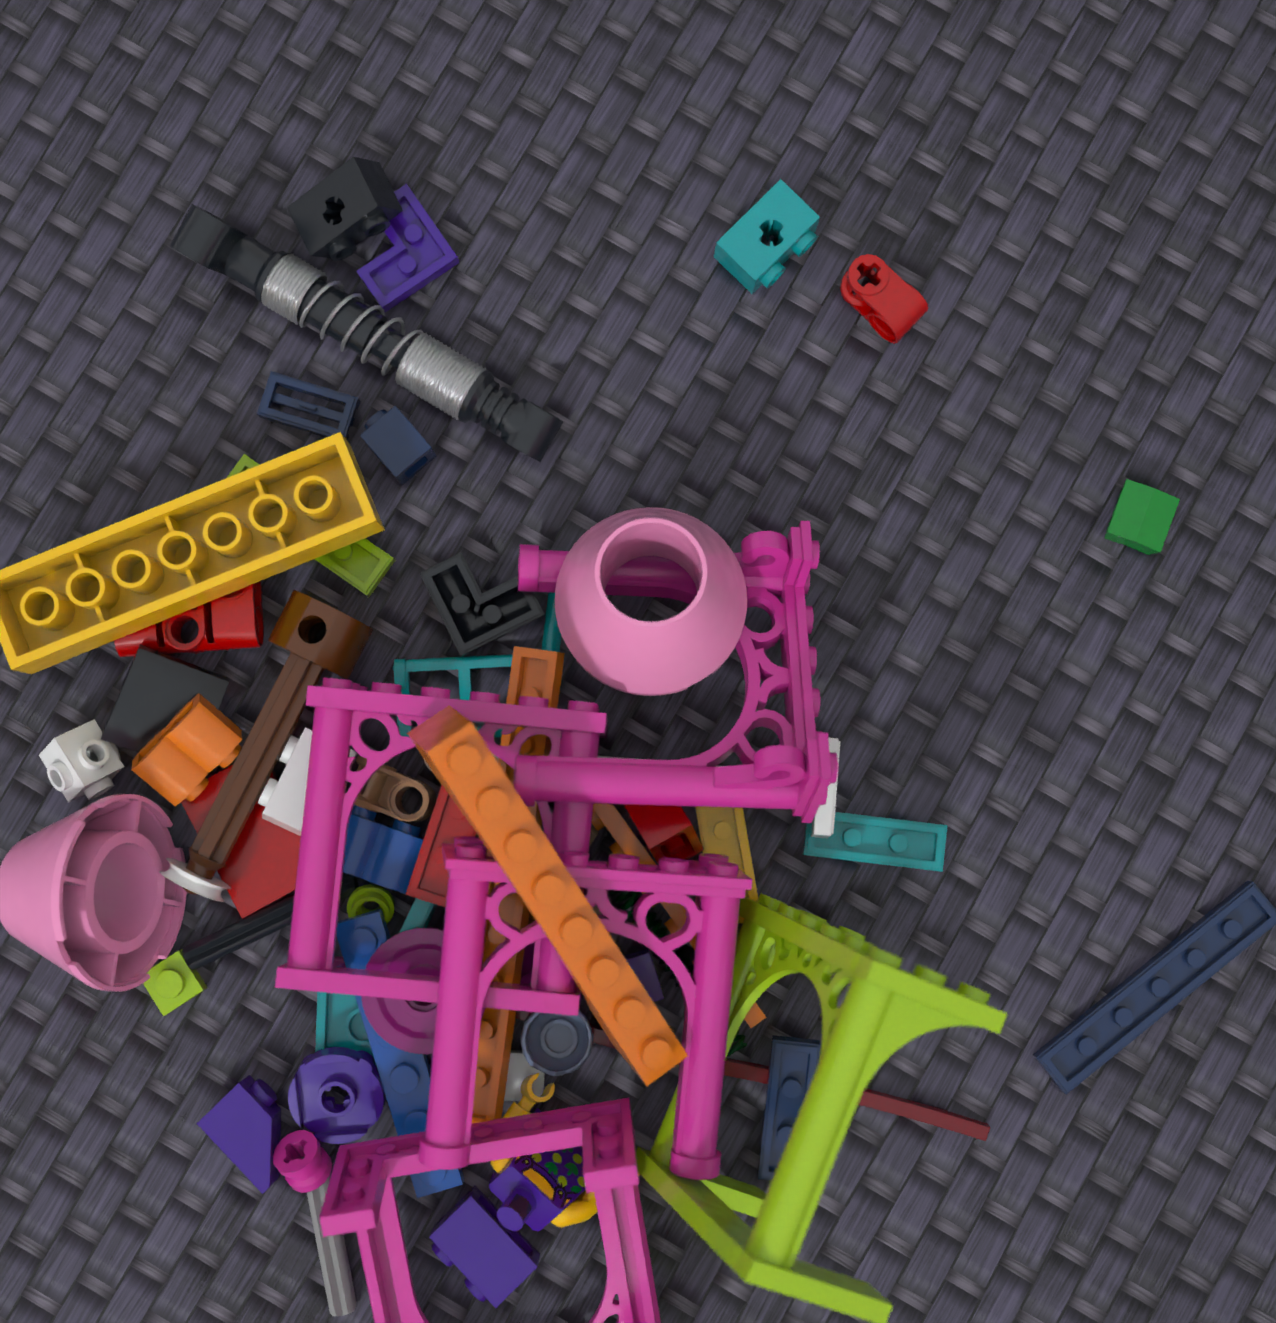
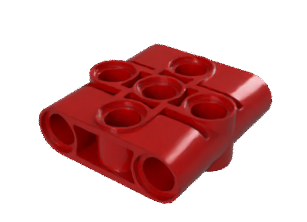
[114,581,264,657]

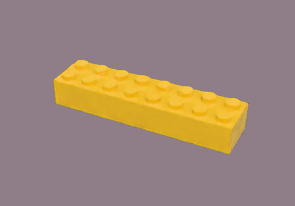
[0,432,385,674]

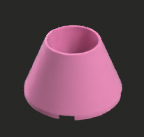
[555,507,747,696]
[0,794,187,992]

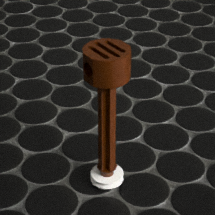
[160,590,373,902]

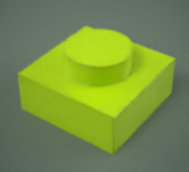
[143,949,208,1016]

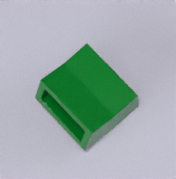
[1104,479,1180,555]

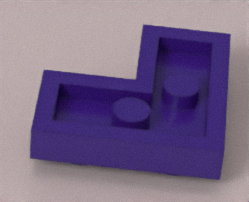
[356,184,460,313]

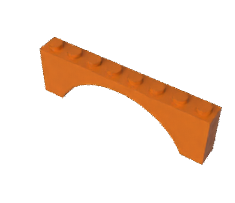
[407,705,688,1086]

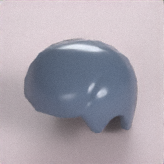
[520,1010,594,1076]

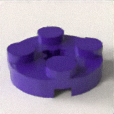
[288,1047,386,1144]

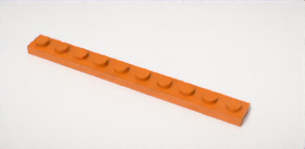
[471,646,565,1124]

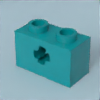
[714,179,820,294]

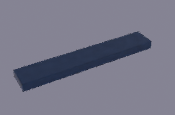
[1033,881,1276,1095]

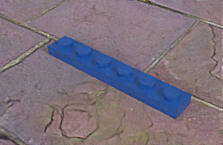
[336,908,465,1198]

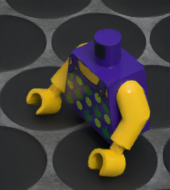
[488,1073,640,1231]

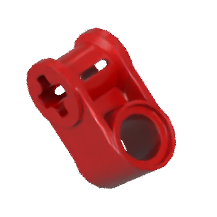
[840,254,929,344]

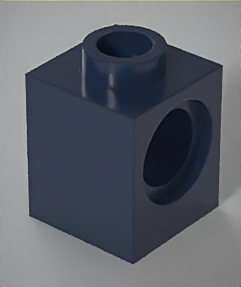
[360,406,437,485]

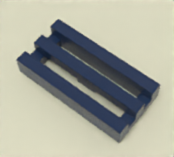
[257,371,360,441]

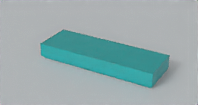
[802,812,948,872]

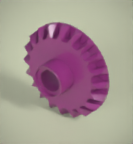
[361,927,486,1054]

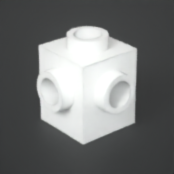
[39,719,124,803]

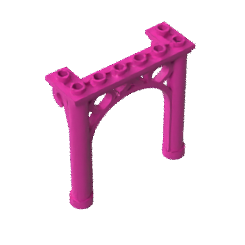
[514,521,838,823]
[418,836,752,1180]

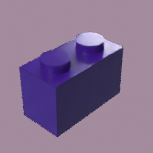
[429,1185,540,1308]

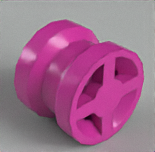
[273,1130,332,1193]

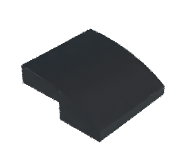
[101,644,229,753]

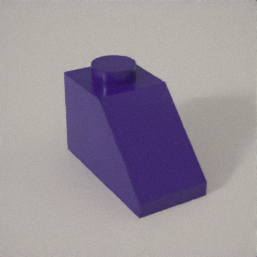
[197,1075,281,1194]

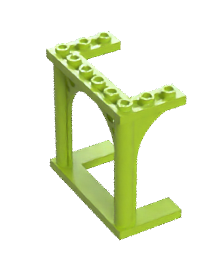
[636,893,1007,1323]

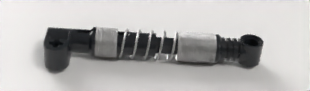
[170,204,563,462]

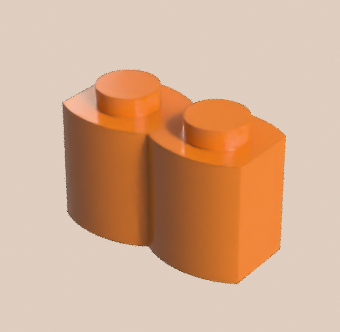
[131,693,242,806]

